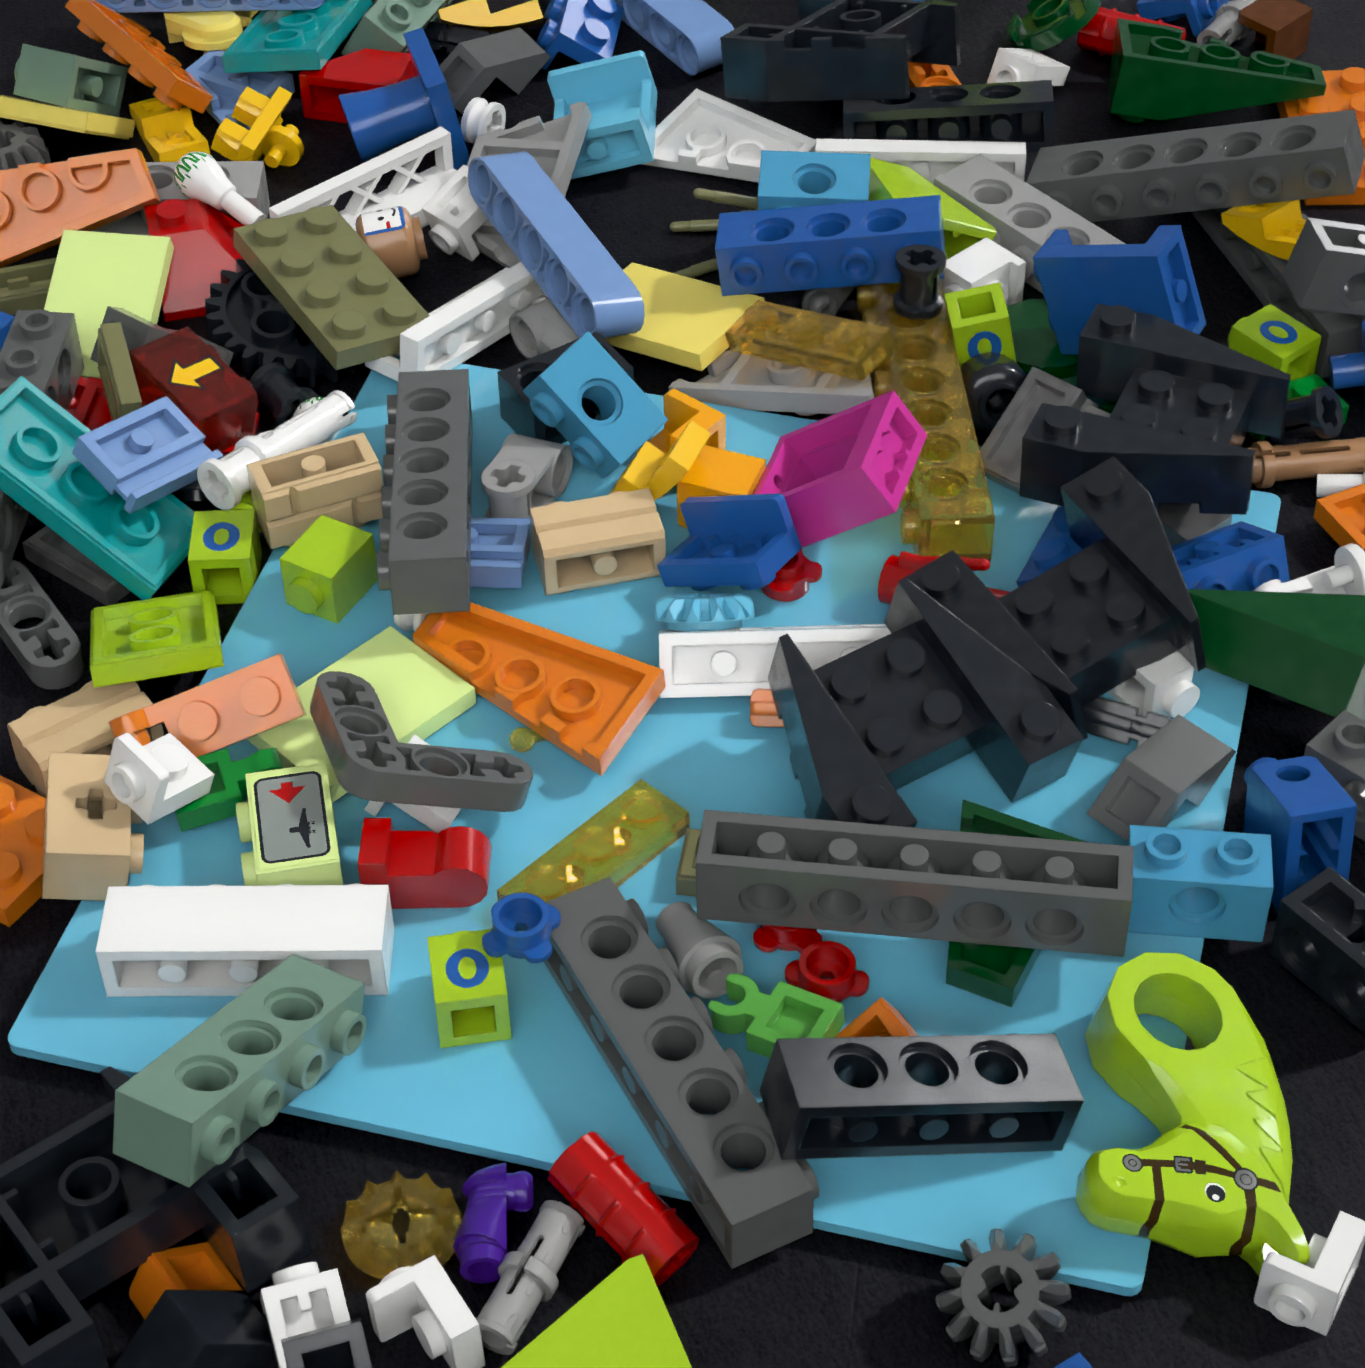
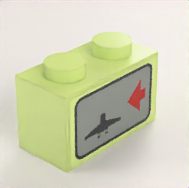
[236,762,344,886]

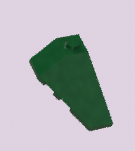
[1108,18,1327,123]
[1188,589,1365,721]

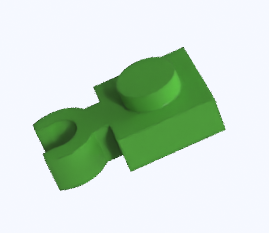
[708,974,845,1058]

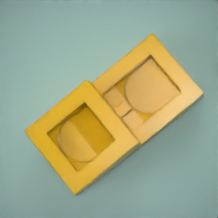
[438,0,543,33]
[128,97,211,162]
[1221,200,1307,261]
[609,420,711,501]

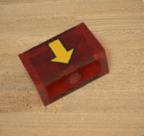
[129,326,258,452]

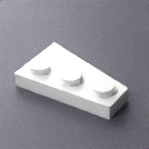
[643,89,816,183]

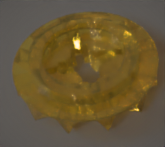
[340,1170,462,1280]

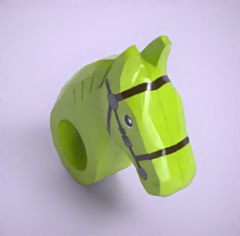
[1075,952,1310,1276]

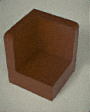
[1237,0,1313,59]

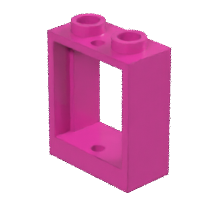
[754,390,927,547]

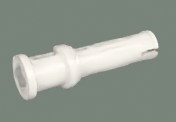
[197,390,357,510]

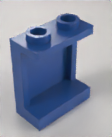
[1033,225,1206,355]

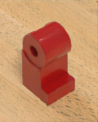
[357,818,492,909]

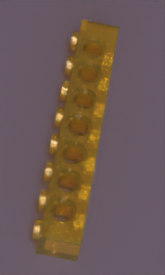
[857,280,995,564]

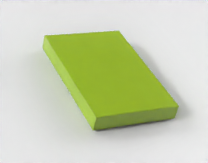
[90,589,224,688]

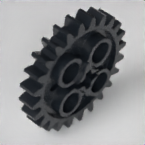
[205,258,357,387]

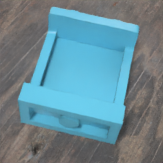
[547,50,657,179]

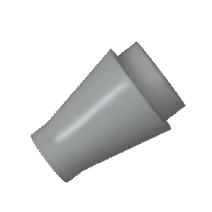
[656,902,743,999]

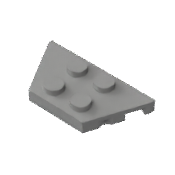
[467,102,592,268]
[668,330,874,416]

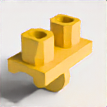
[211,86,304,168]

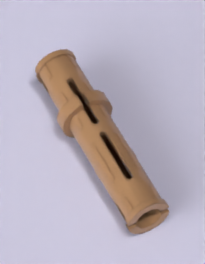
[1248,437,1365,488]

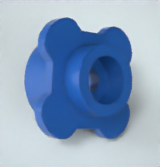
[482,893,561,963]

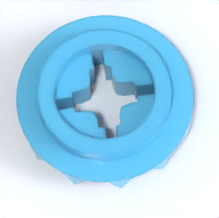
[654,591,755,631]

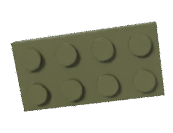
[233,205,430,370]

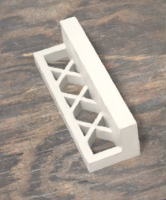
[269,127,457,231]
[815,138,1026,184]
[365,262,548,382]
[659,624,891,698]

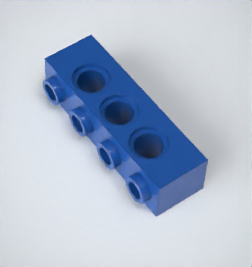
[715,195,945,296]

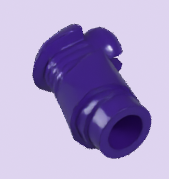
[453,1163,533,1283]

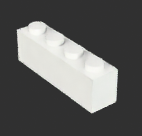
[95,883,394,997]

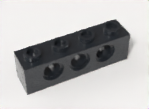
[843,80,1055,153]
[759,1034,1084,1160]

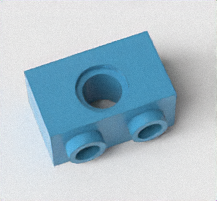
[758,150,871,210]
[523,331,669,478]
[1127,825,1274,942]

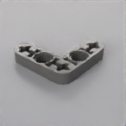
[0,559,85,689]
[310,671,533,812]

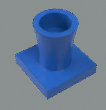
[338,28,470,170]

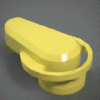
[163,11,252,55]

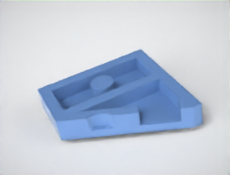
[185,50,295,130]

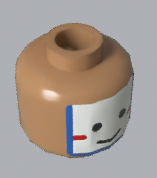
[355,206,428,279]

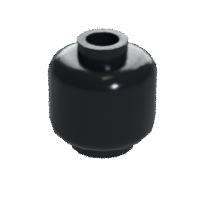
[952,352,1027,434]

